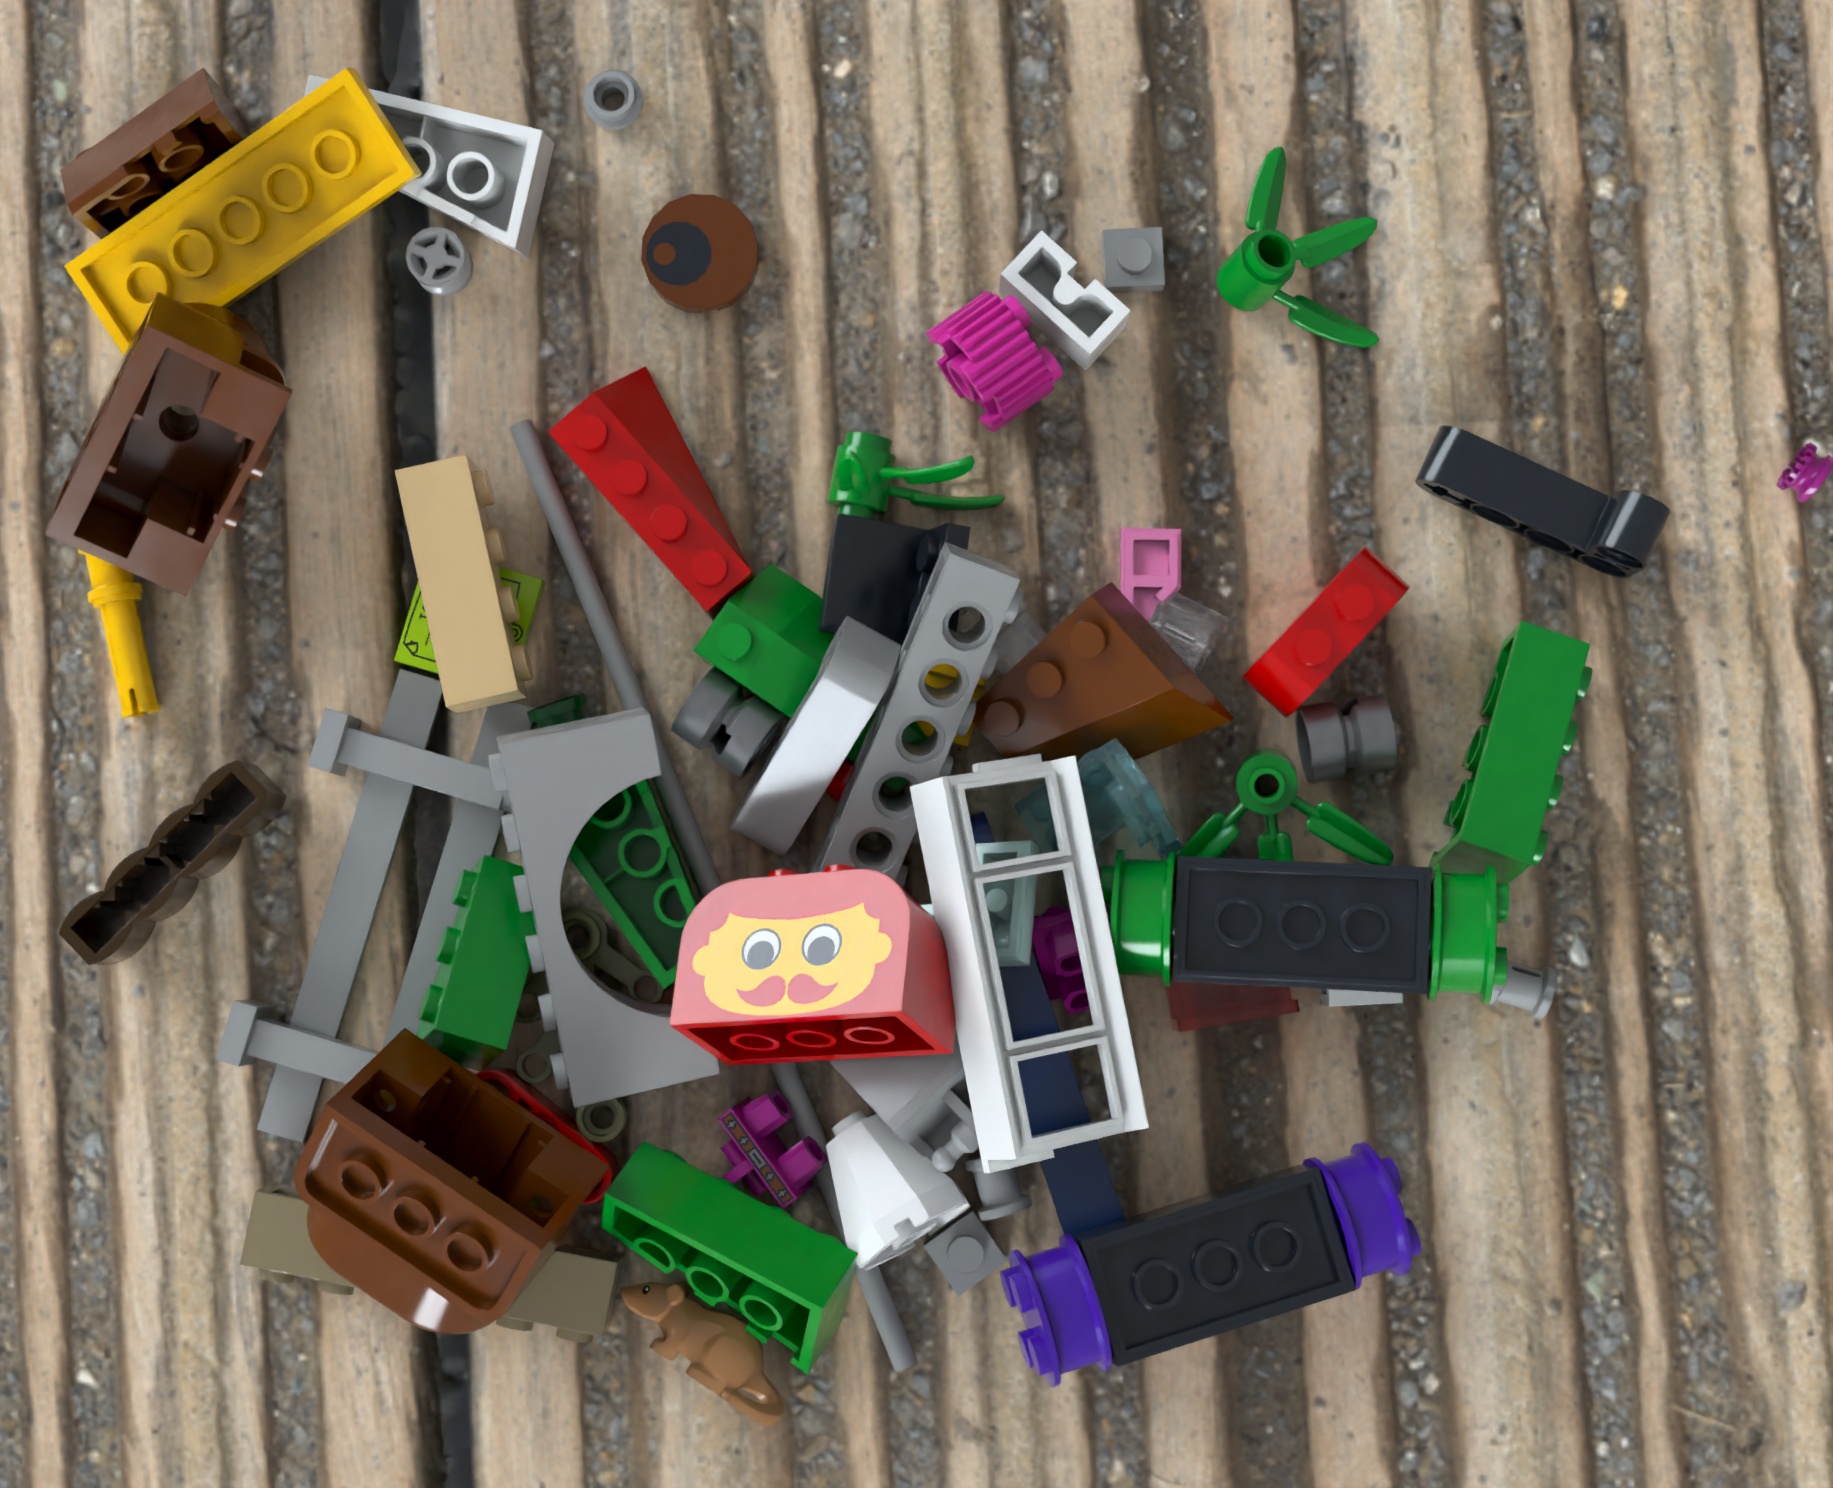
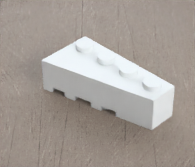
[304,74,555,258]

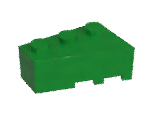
[416,854,536,1072]

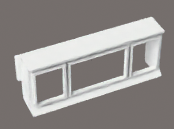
[910,754,1149,1173]

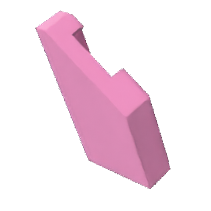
[1120,528,1181,622]

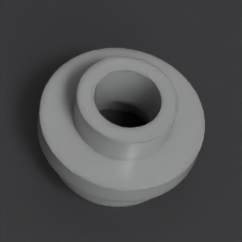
[584,70,643,130]

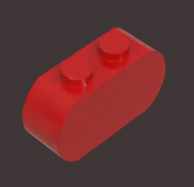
[1241,545,1410,718]

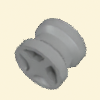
[406,227,473,297]

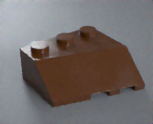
[60,68,250,239]
[972,582,1234,782]

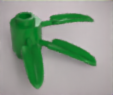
[1216,146,1379,348]
[827,432,1005,519]
[1177,748,1394,865]

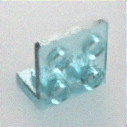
[1014,738,1183,872]

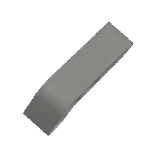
[729,616,901,857]

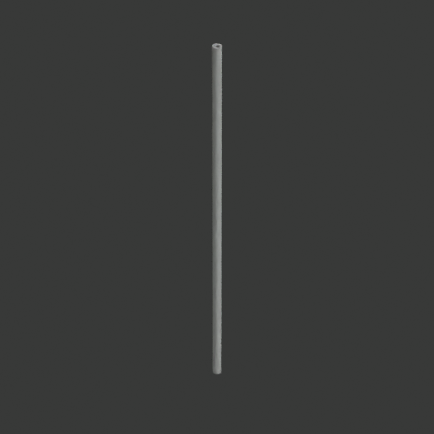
[510,419,917,1372]

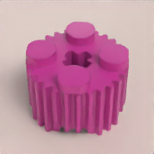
[926,291,1063,432]

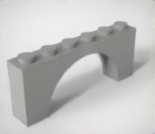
[488,707,720,1108]

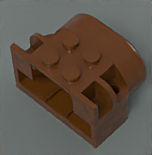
[45,292,293,597]
[293,1028,610,1335]

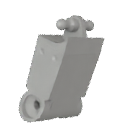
[828,1026,1022,1172]

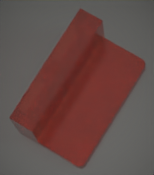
[1165,981,1300,1032]

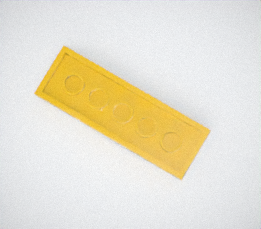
[64,68,422,355]

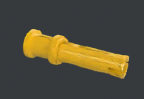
[77,549,161,718]

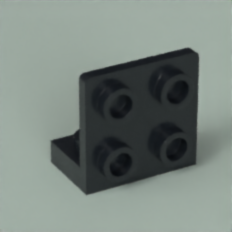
[818,514,971,647]

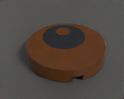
[641,194,759,313]

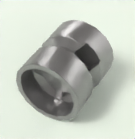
[671,667,785,779]
[1295,694,1397,783]

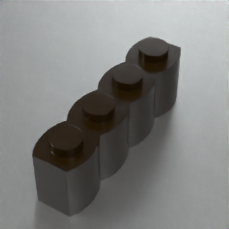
[59,761,286,965]

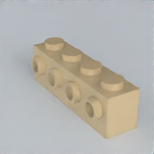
[395,454,533,714]

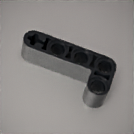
[1415,425,1671,578]

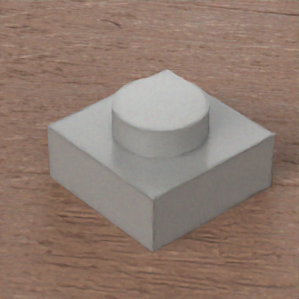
[1101,227,1165,293]
[923,1208,1008,1296]

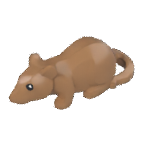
[621,1281,784,1427]

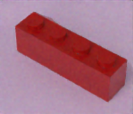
[548,366,755,621]

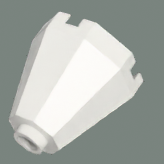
[826,1111,970,1271]

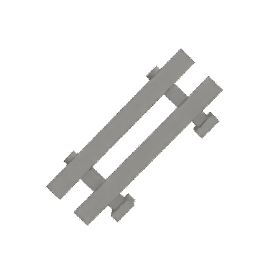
[215,669,534,1143]

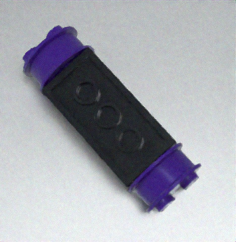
[1000,1142,1421,1387]

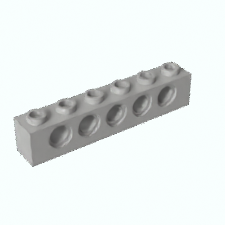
[810,542,1024,888]

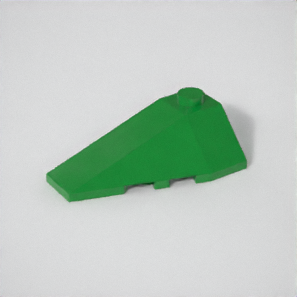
[693,563,928,794]

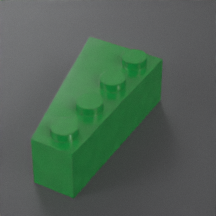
[1428,620,1592,884]
[568,779,698,989]
[601,1141,858,1375]

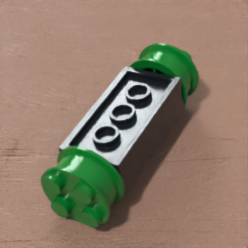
[1101,849,1509,1004]

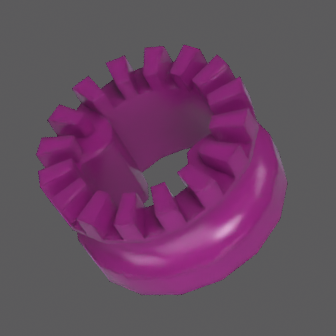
[1776,442,1833,503]

